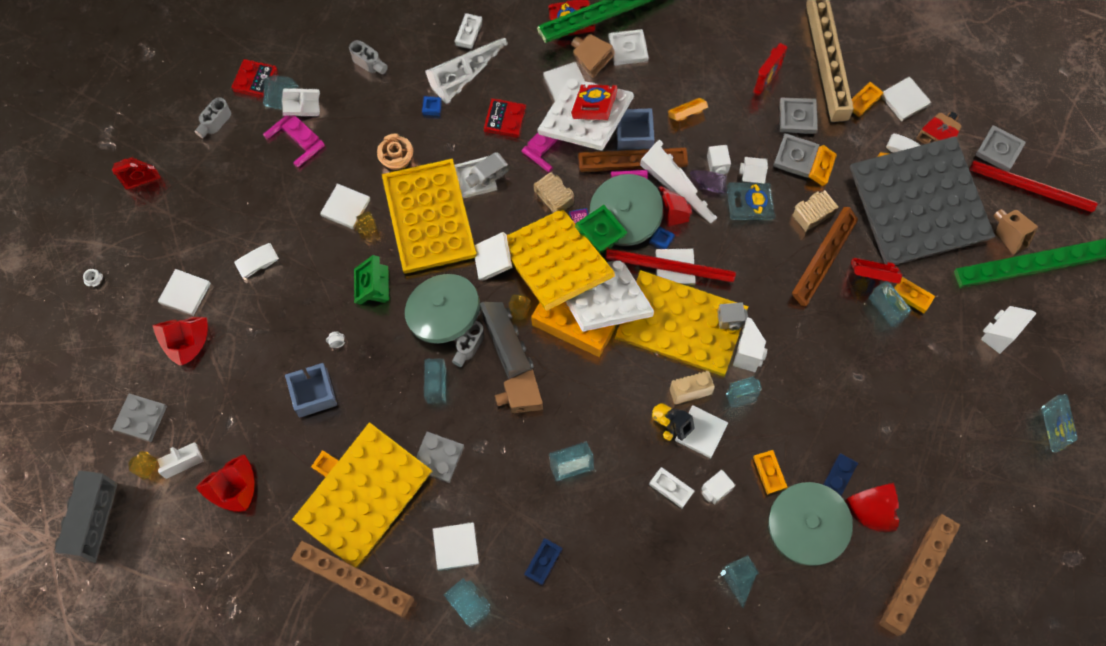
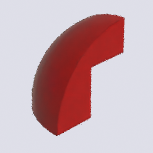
[153,317,208,366]
[195,454,254,512]
[844,483,899,532]

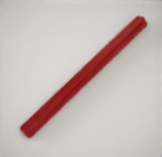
[969,160,1098,212]
[605,249,736,282]

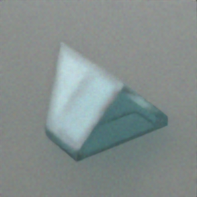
[263,75,298,109]
[721,555,759,608]

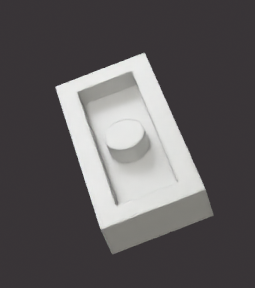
[455,14,482,49]
[649,467,694,508]

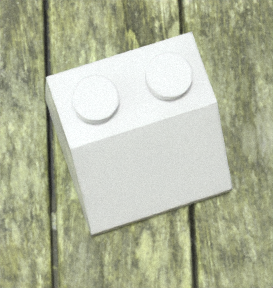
[981,306,1037,354]
[733,317,768,372]

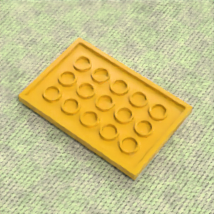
[382,159,477,274]
[507,210,615,311]
[615,270,748,377]
[292,422,432,568]

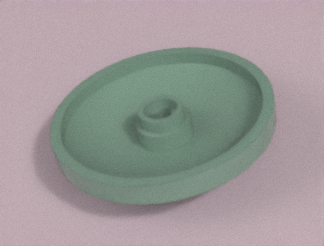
[589,174,664,246]
[405,274,480,343]
[768,482,853,566]

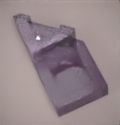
[690,170,727,194]

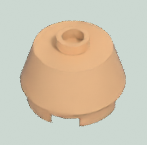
[377,134,413,171]

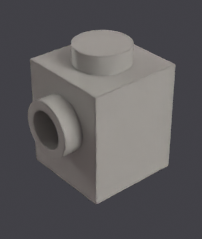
[717,302,748,330]

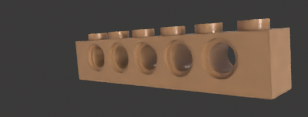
[879,514,960,636]
[291,541,414,618]

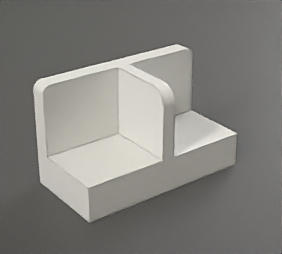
[282,89,320,116]
[157,442,204,479]

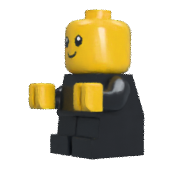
[652,403,695,441]

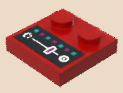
[231,59,278,99]
[484,98,526,138]

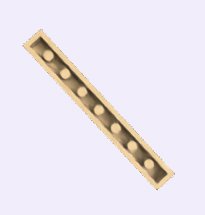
[806,0,854,122]

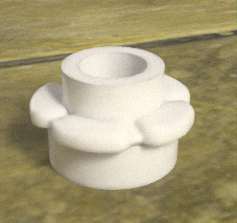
[83,269,102,287]
[326,331,345,348]

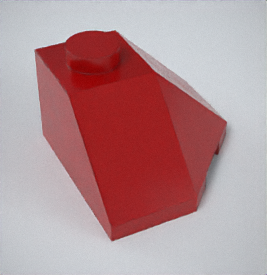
[112,157,161,190]
[658,186,692,227]

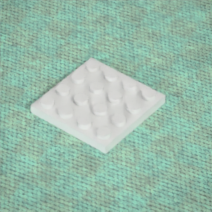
[538,78,634,151]
[566,261,654,332]

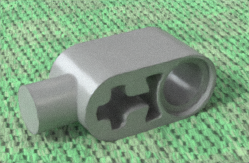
[349,41,388,74]
[195,98,231,138]
[465,152,510,188]
[452,321,484,367]

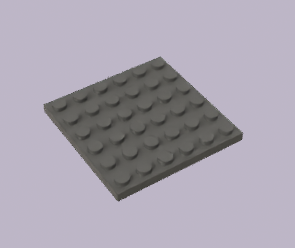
[850,136,995,265]

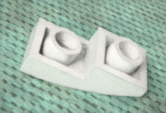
[886,134,920,153]
[234,243,279,278]

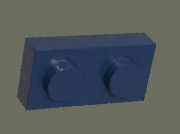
[823,453,858,496]
[524,538,563,585]

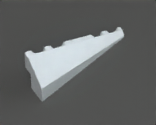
[425,38,507,103]
[640,140,717,224]

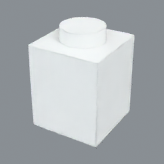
[707,145,731,175]
[739,157,768,184]
[701,470,735,505]

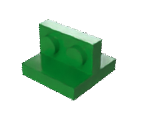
[574,205,628,255]
[354,255,389,305]

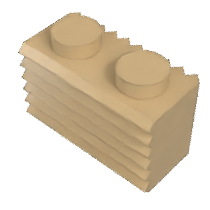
[534,172,574,213]
[793,190,839,232]
[670,370,715,405]

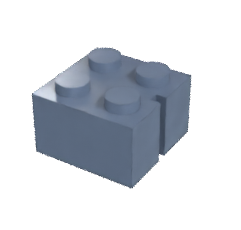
[616,108,654,151]
[285,363,338,418]

